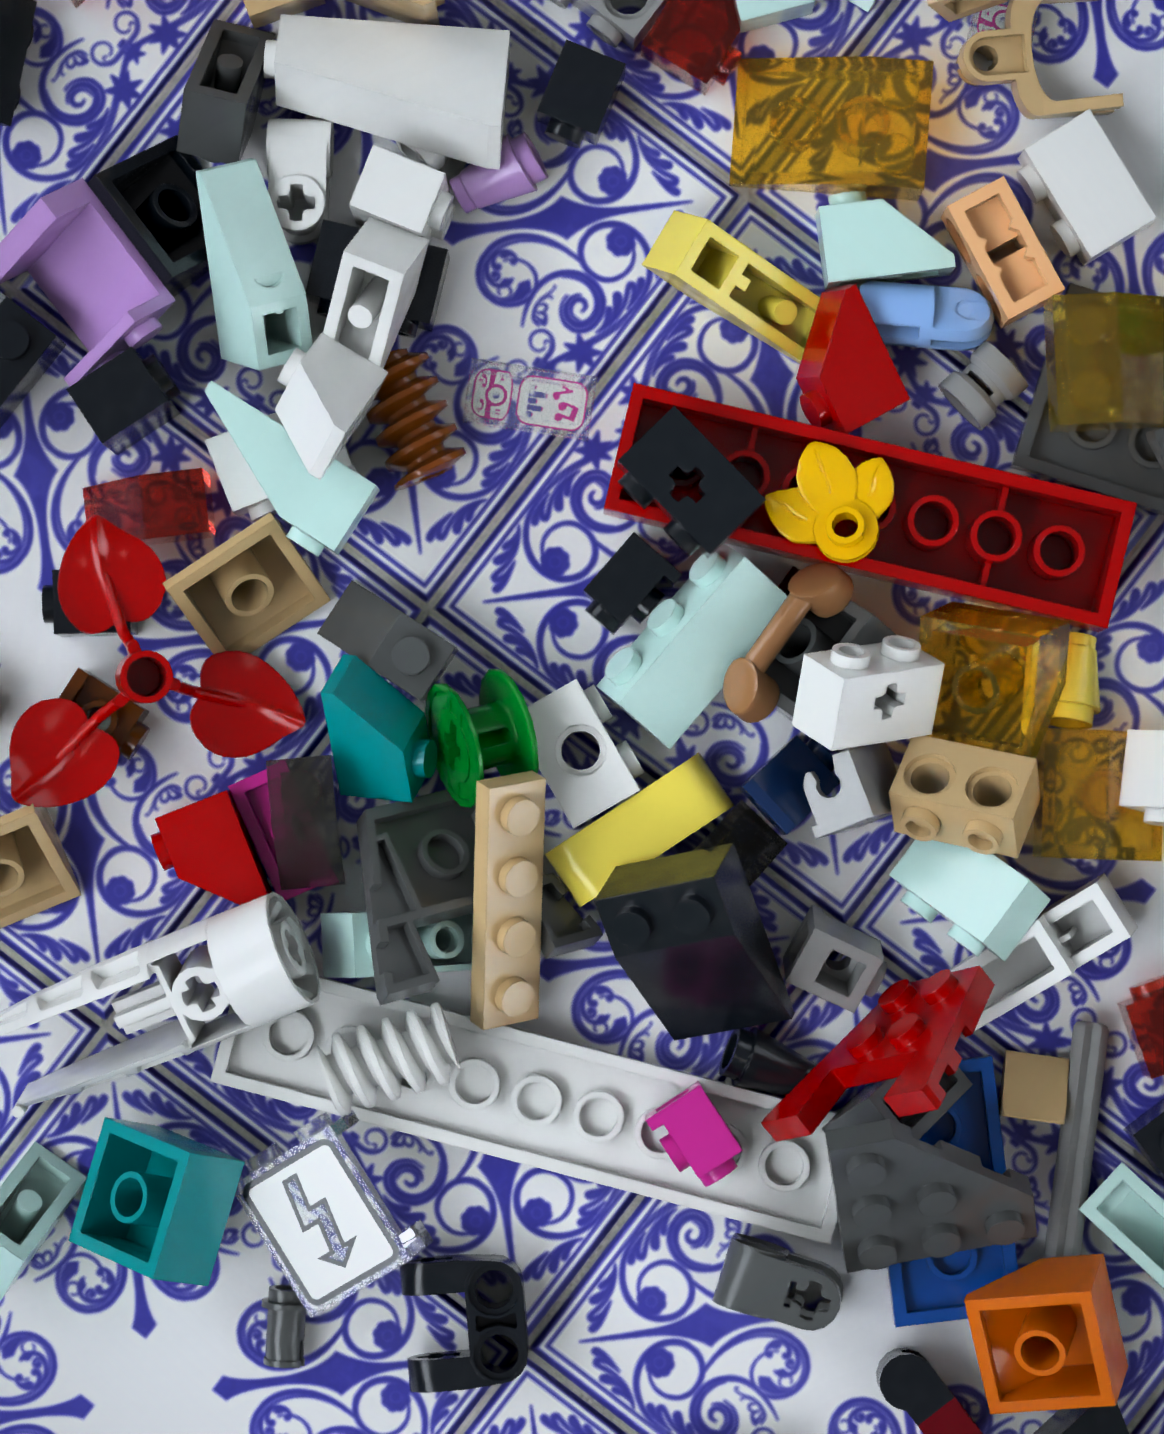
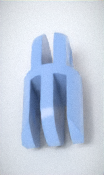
[859,281,994,351]

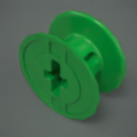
[425,669,539,808]

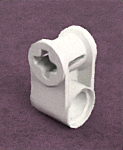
[266,118,334,245]

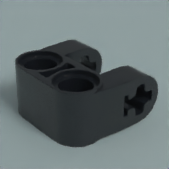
[399,1254,529,1393]

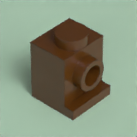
[59,668,150,760]

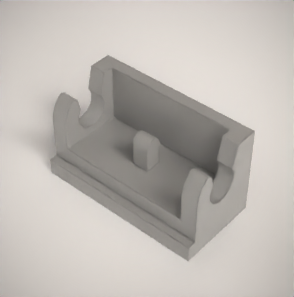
[803,742,897,839]

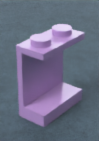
[0,178,176,386]

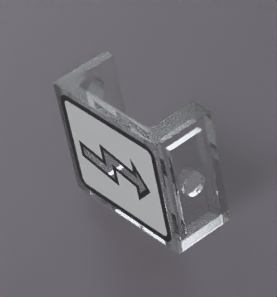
[235,1110,433,1318]

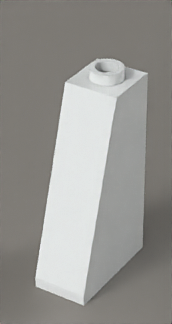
[263,14,510,170]

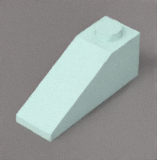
[204,380,380,557]

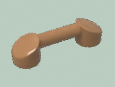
[723,563,854,723]

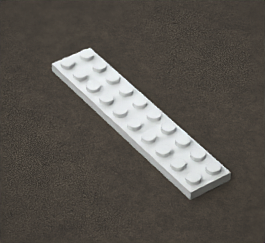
[210,976,838,1245]

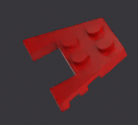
[761,965,995,1142]

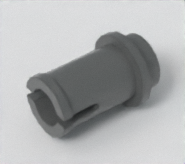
[261,1285,313,1368]

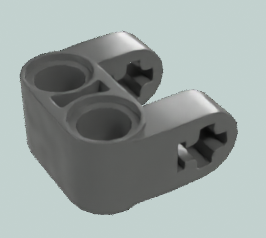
[712,1233,844,1331]

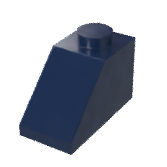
[738,735,840,835]

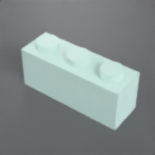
[596,543,787,749]

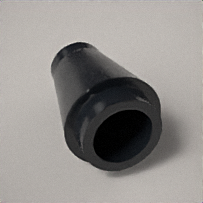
[719,1026,817,1096]

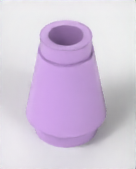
[449,132,548,213]

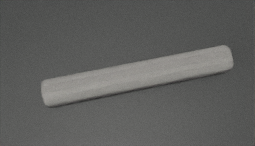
[1043,1021,1109,1258]

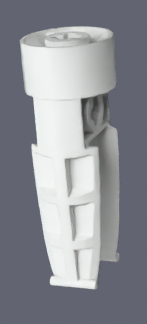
[0,892,320,1118]

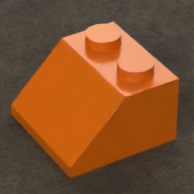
[964,1253,1128,1414]

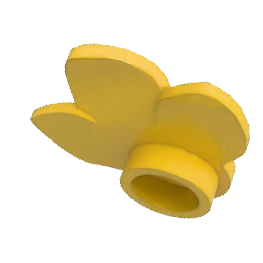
[765,441,894,563]

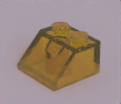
[1043,292,1164,432]
[919,601,1070,758]
[1033,728,1163,861]

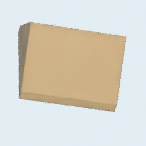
[163,512,331,654]
[0,803,81,929]

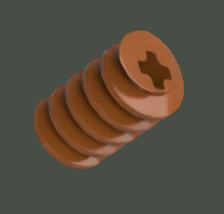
[366,348,466,491]

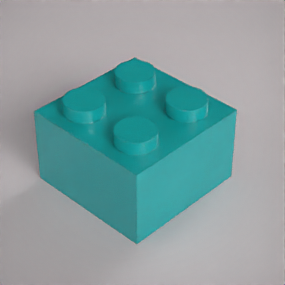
[68,1117,245,1286]

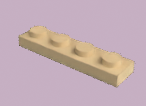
[470,770,546,1030]

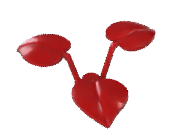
[9,515,306,807]

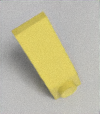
[642,210,820,364]

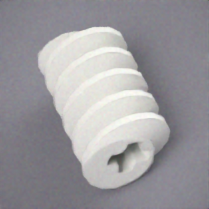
[316,1002,461,1116]

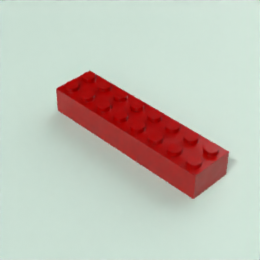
[603,383,1137,632]

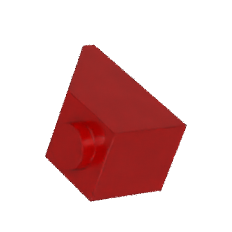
[796,284,910,434]
[151,790,272,905]

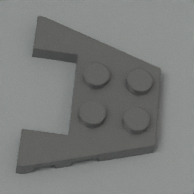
[356,789,603,1005]

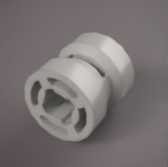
[938,341,1028,431]

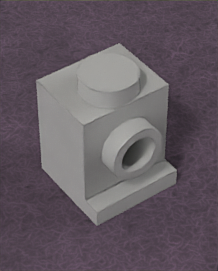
[783,904,887,1013]

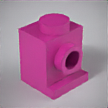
[645,1081,743,1187]

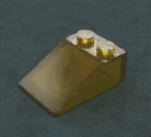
[729,56,934,201]

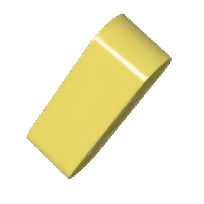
[545,753,734,907]

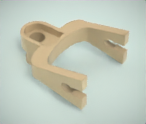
[956,0,1124,120]

